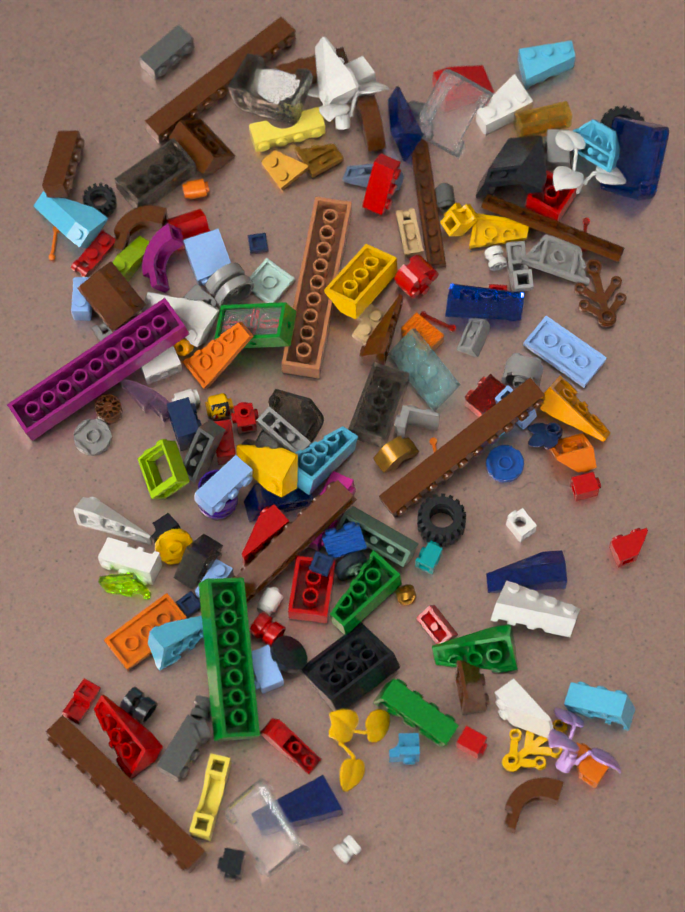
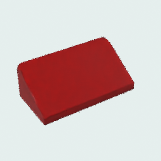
[416,605,458,644]

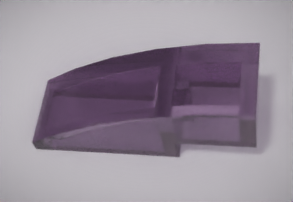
[120,379,170,422]

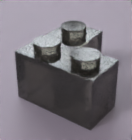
[174,534,223,589]

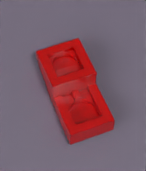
[62,678,101,725]

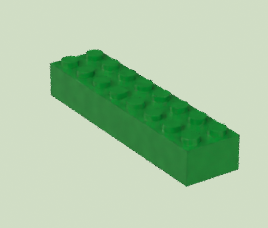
[198,578,260,741]

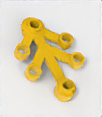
[502,719,568,772]

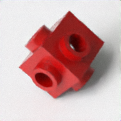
[231,402,259,434]

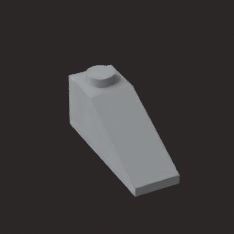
[256,406,311,453]

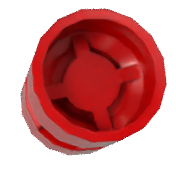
[249,612,286,648]

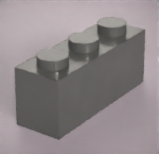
[139,25,194,80]
[183,420,225,482]
[157,715,209,782]

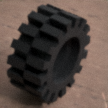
[82,183,117,217]

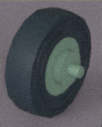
[335,551,367,581]

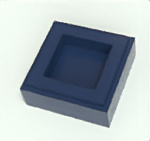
[248,233,269,254]
[309,551,335,577]
[176,591,201,618]

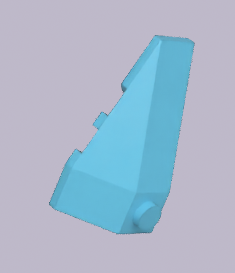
[148,616,204,671]

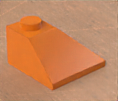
[550,433,597,473]

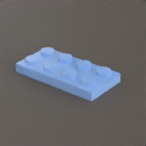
[523,316,607,388]

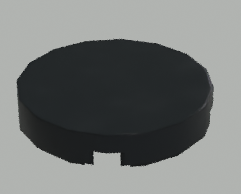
[270,635,308,674]

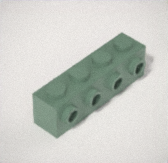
[337,506,419,567]

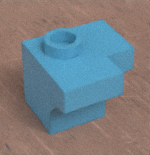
[389,733,420,765]

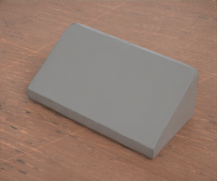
[457,317,491,357]

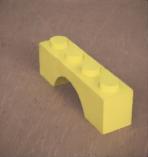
[249,107,325,152]
[189,754,232,841]

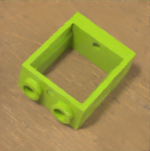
[137,439,190,500]

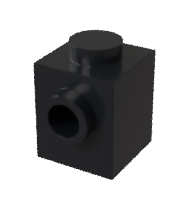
[217,847,246,881]

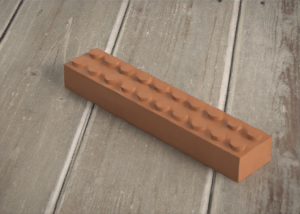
[281,196,352,378]

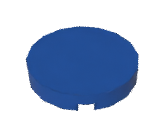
[486,445,524,483]

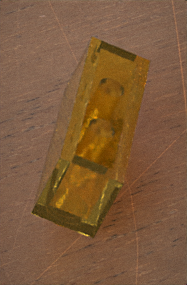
[514,101,572,137]

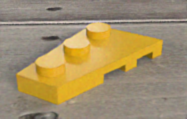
[469,213,529,249]

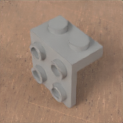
[394,405,440,439]

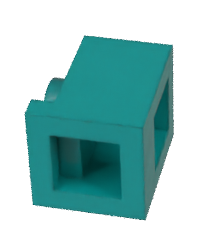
[415,541,443,575]

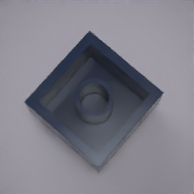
[167,397,202,452]

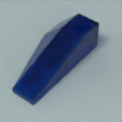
[486,550,567,593]

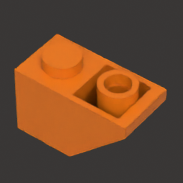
[576,742,609,789]

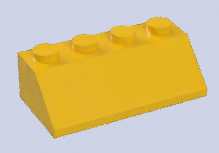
[324,244,398,319]

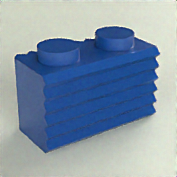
[322,522,367,558]

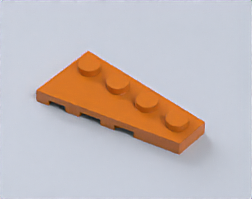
[182,322,253,389]

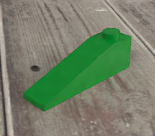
[432,624,518,673]

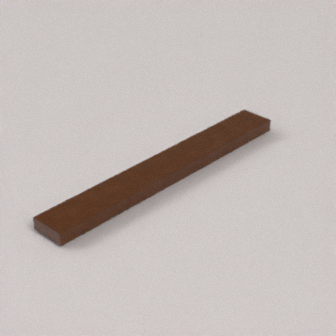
[409,134,446,268]
[481,194,625,262]

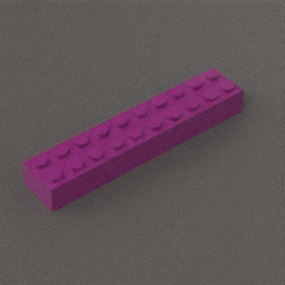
[7,298,189,441]

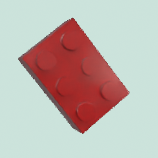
[288,556,336,624]

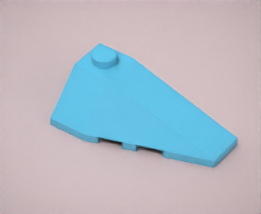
[34,191,109,248]

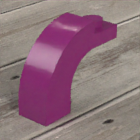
[142,223,184,293]

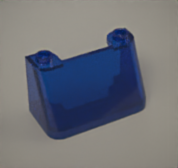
[600,117,669,200]

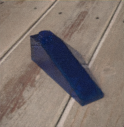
[388,86,423,162]

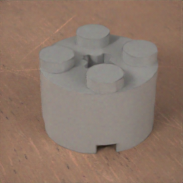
[501,353,543,390]

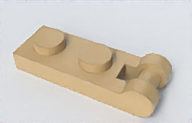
[396,208,423,257]

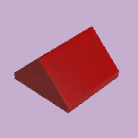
[166,209,210,252]

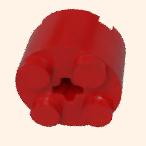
[394,255,439,299]

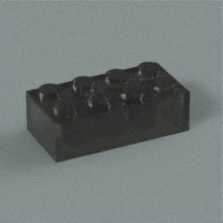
[115,138,197,209]
[348,362,410,448]

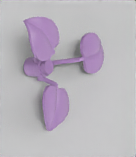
[548,707,621,773]

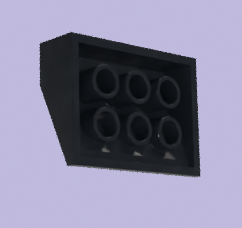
[300,622,401,711]

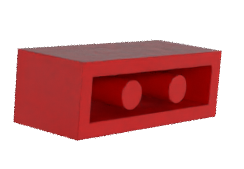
[362,154,401,215]

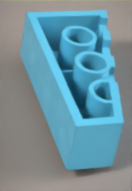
[295,426,358,495]

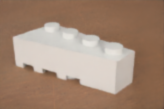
[491,581,581,637]

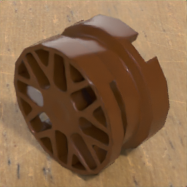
[95,394,123,425]

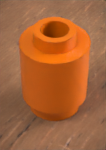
[182,178,210,200]

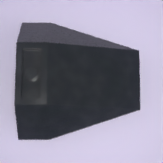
[475,135,547,198]

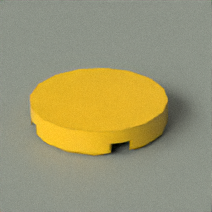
[155,529,194,564]

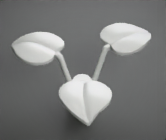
[306,82,389,129]
[553,130,626,194]

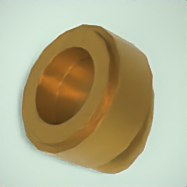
[395,584,416,605]

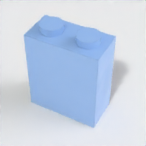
[183,229,231,286]

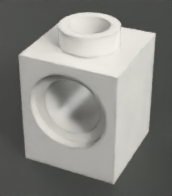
[506,508,537,543]

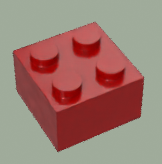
[525,170,577,222]

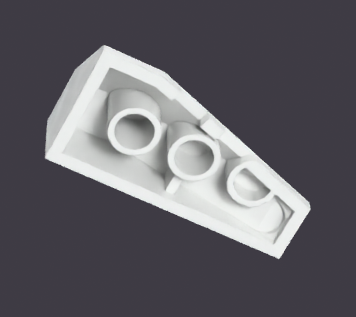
[315,37,359,105]
[142,292,219,347]
[74,497,152,545]

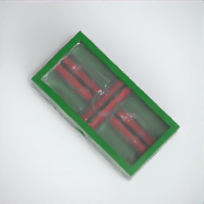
[214,302,297,348]

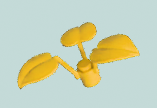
[329,709,390,792]

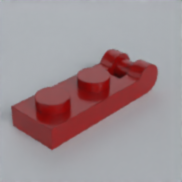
[71,230,116,277]

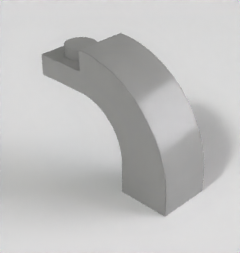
[506,241,534,292]

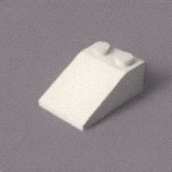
[495,679,553,738]

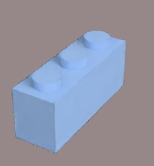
[195,455,253,516]

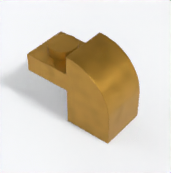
[373,436,420,473]

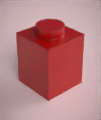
[570,472,601,501]
[456,725,489,759]

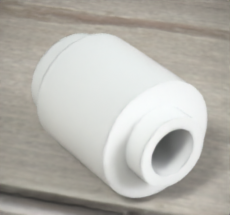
[171,388,201,406]
[256,586,283,616]

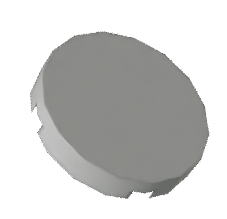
[74,419,112,456]

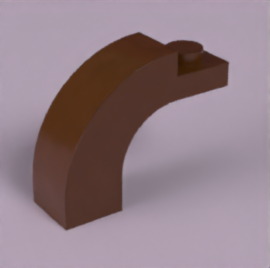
[355,95,386,152]
[114,205,168,255]
[504,778,564,833]

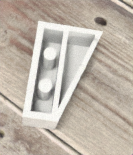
[476,74,533,136]
[98,537,162,585]

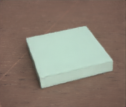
[249,258,296,303]

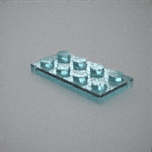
[388,329,460,410]

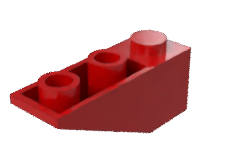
[260,718,322,775]

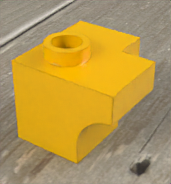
[440,203,480,236]

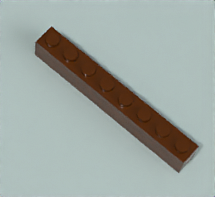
[231,480,357,604]

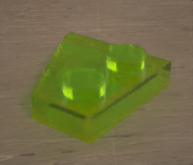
[98,572,151,600]

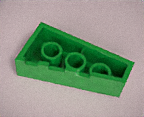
[330,550,402,636]
[373,679,459,747]

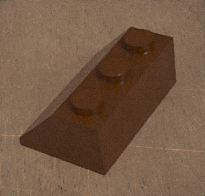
[169,119,235,174]
[77,262,146,332]

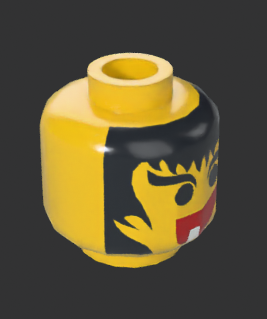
[205,393,234,420]

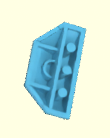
[572,119,620,172]

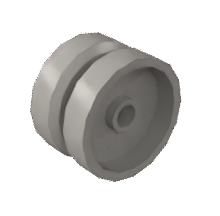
[206,263,254,307]

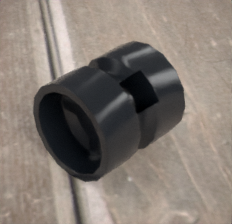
[120,687,158,724]

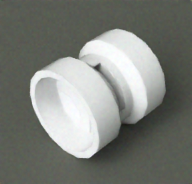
[484,245,507,271]
[333,835,361,864]

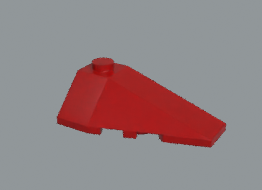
[93,695,163,779]

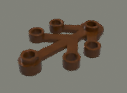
[574,259,627,327]

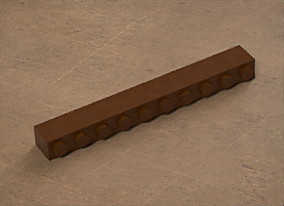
[144,16,296,144]
[379,377,546,518]
[46,715,207,873]

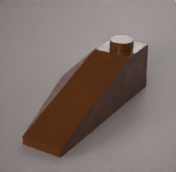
[360,294,403,369]

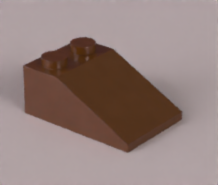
[455,660,490,715]

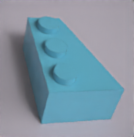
[518,41,576,90]
[564,682,636,731]

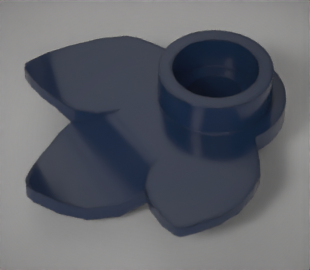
[528,423,563,449]

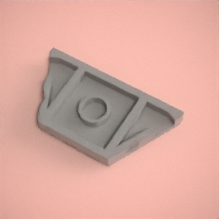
[520,234,590,286]

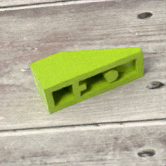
[112,236,150,282]

